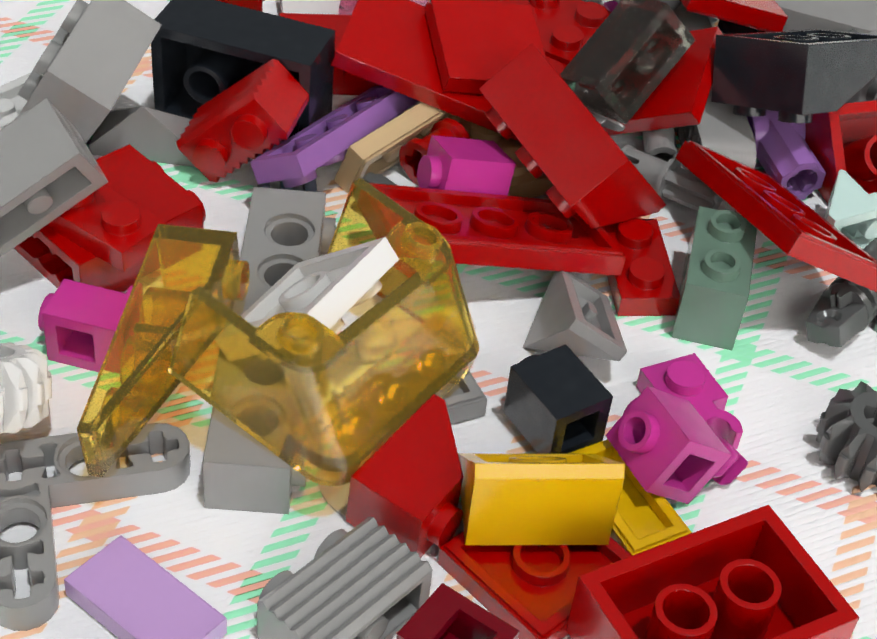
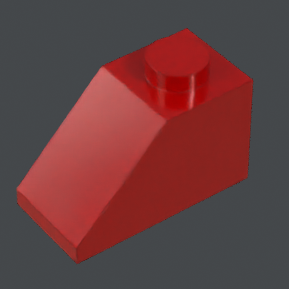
[346,394,463,559]

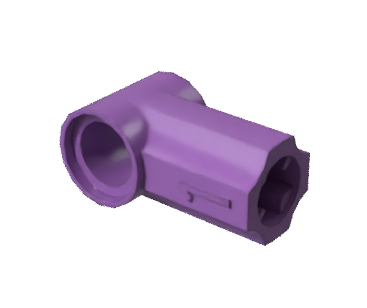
[746,110,826,200]

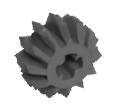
[816,381,877,492]

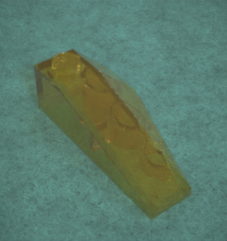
[77,224,250,477]

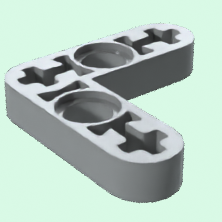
[0,423,191,631]

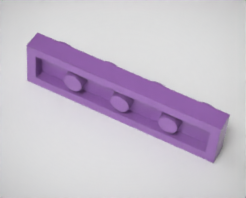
[250,86,419,188]

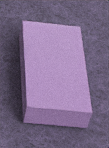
[64,535,227,639]

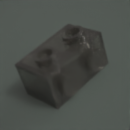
[560,0,695,124]

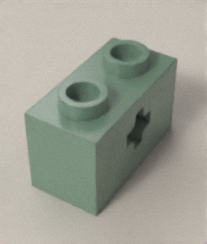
[672,206,757,351]

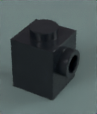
[503,344,613,453]

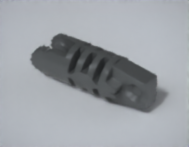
[806,238,877,347]

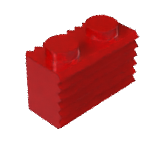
[176,59,309,183]

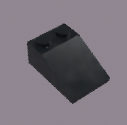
[711,29,877,123]

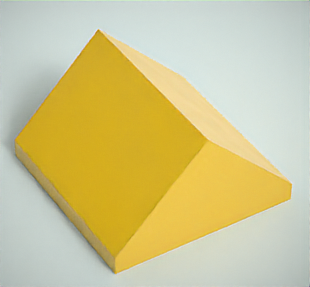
[458,453,625,545]

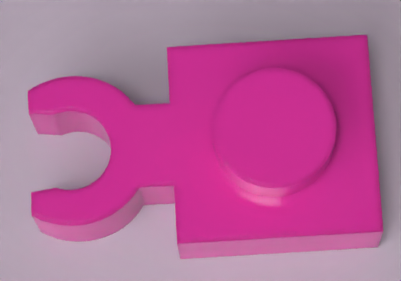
[636,353,743,449]

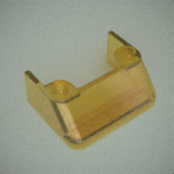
[168,178,480,487]

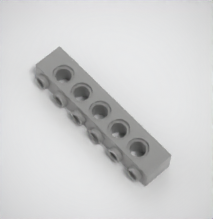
[203,187,336,514]

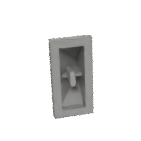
[89,106,195,167]
[522,271,627,361]

